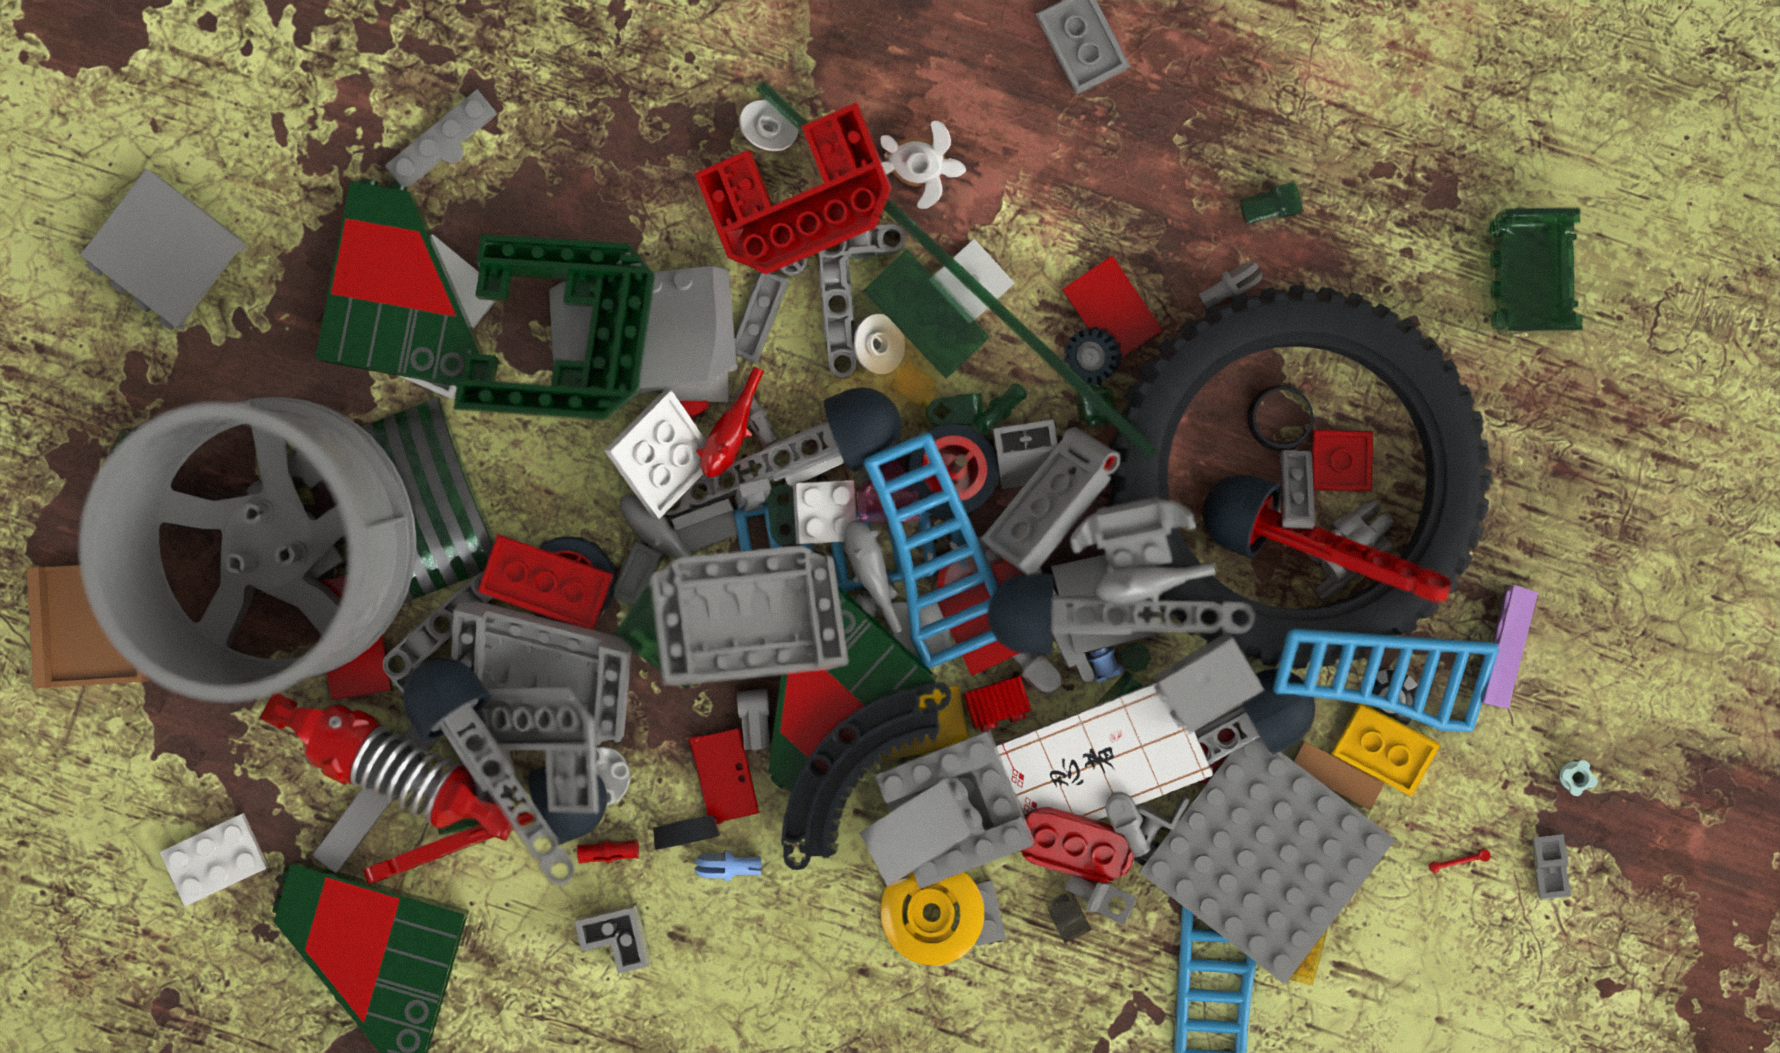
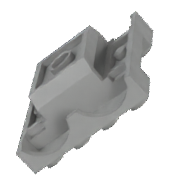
[875,729,1034,889]

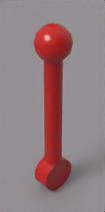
[1429,849,1491,873]

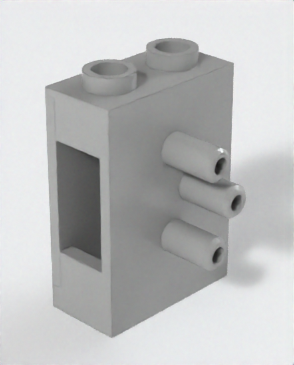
[1154,633,1264,734]

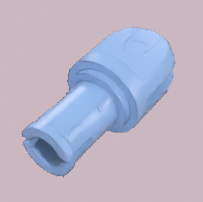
[695,851,761,881]

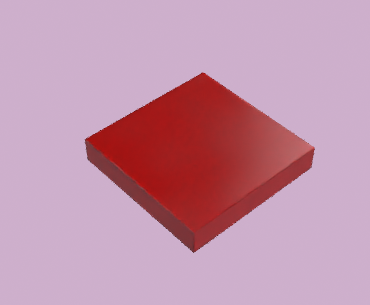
[1311,430,1374,492]

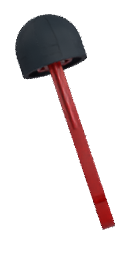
[1203,475,1451,602]
[363,766,607,884]

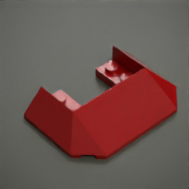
[694,102,891,275]

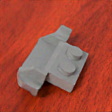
[1071,497,1195,571]

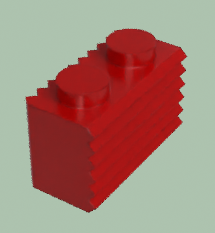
[963,675,1032,732]

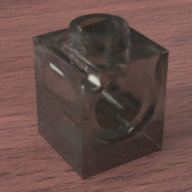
[1047,893,1092,943]

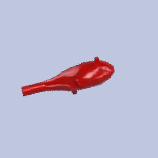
[696,366,764,478]

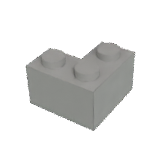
[574,903,651,974]

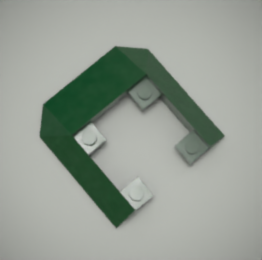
[453,234,655,421]

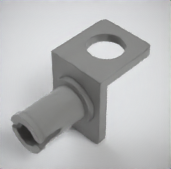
[1136,793,1189,847]
[1065,875,1136,924]

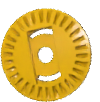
[880,871,985,966]

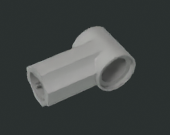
[737,689,770,750]

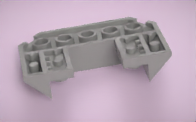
[458,688,598,813]

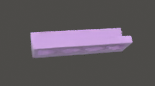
[1482,584,1538,709]

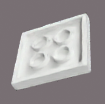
[604,389,706,519]

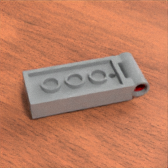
[981,427,1120,575]

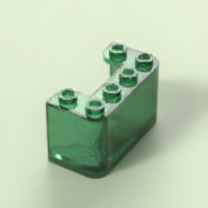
[1489,207,1582,335]

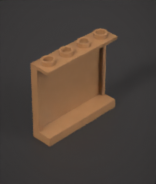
[26,565,150,689]

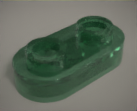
[768,484,796,545]

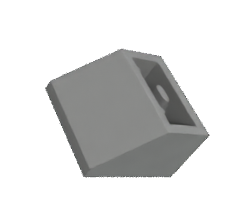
[992,420,1058,489]

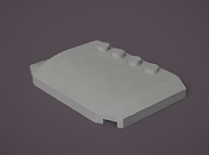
[549,266,737,393]
[650,546,848,685]
[451,601,632,746]

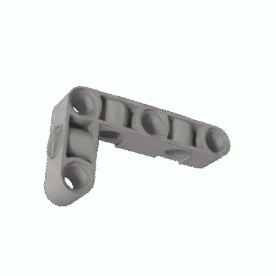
[819,224,906,379]
[383,572,496,696]

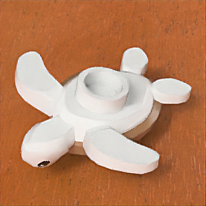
[880,120,966,209]

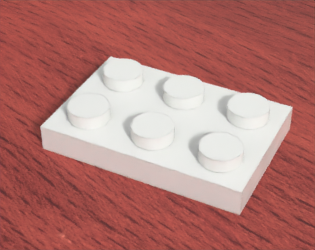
[160,813,269,906]

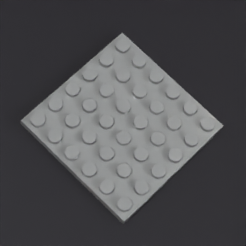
[1139,737,1396,984]

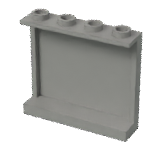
[81,169,249,330]

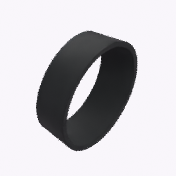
[1247,385,1314,451]
[653,815,720,850]

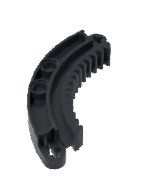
[781,681,952,870]

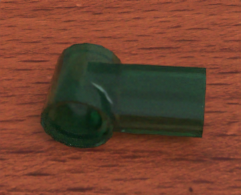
[1240,182,1304,225]

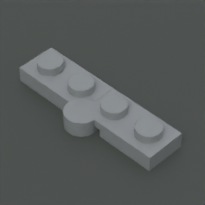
[385,89,498,189]

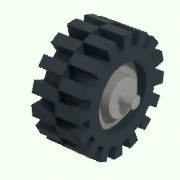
[1064,327,1122,384]

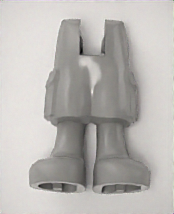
[1307,500,1394,584]

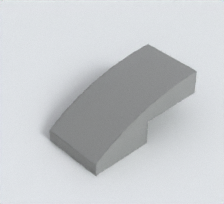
[1533,834,1571,900]

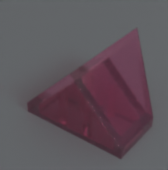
[857,459,920,522]

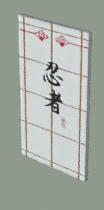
[996,682,1213,821]

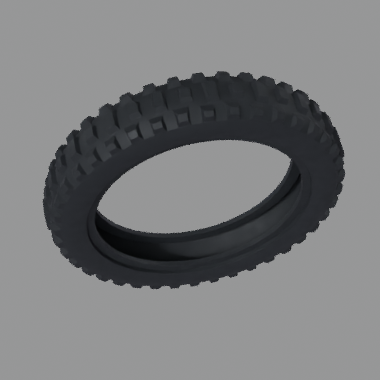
[1108,285,1492,669]

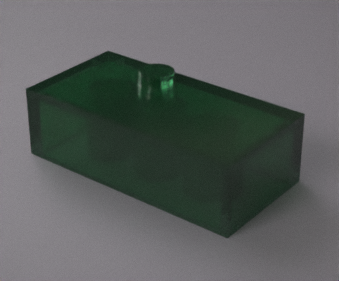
[863,249,993,379]

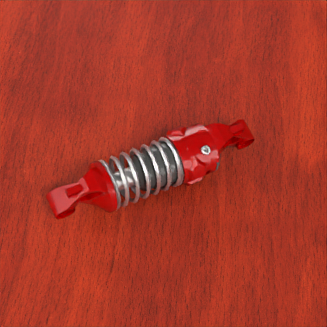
[259,692,520,842]

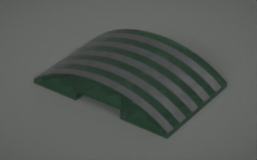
[361,397,495,604]

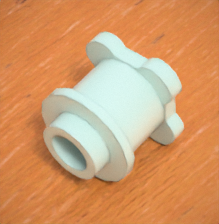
[1559,760,1598,796]

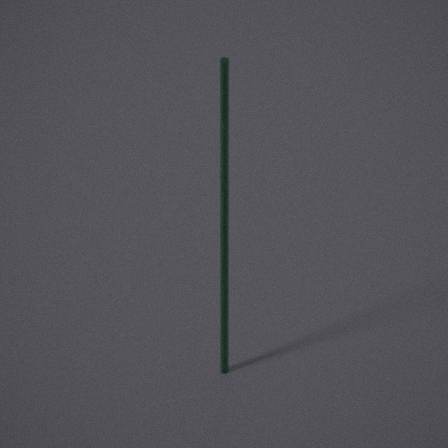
[756,82,1158,459]

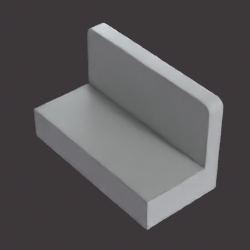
[672,498,737,552]

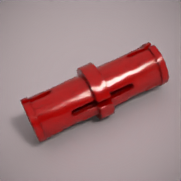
[577,839,640,864]

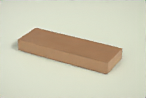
[1292,740,1384,810]

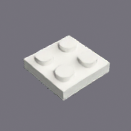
[793,480,856,544]

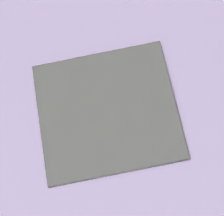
[1051,554,1157,654]

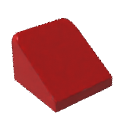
[679,401,711,419]

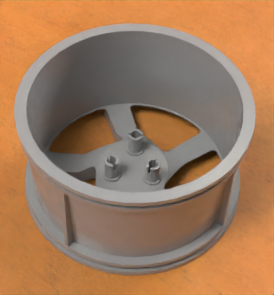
[80,397,416,702]

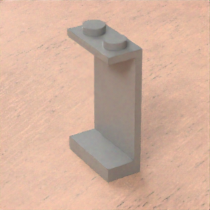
[860,778,985,886]

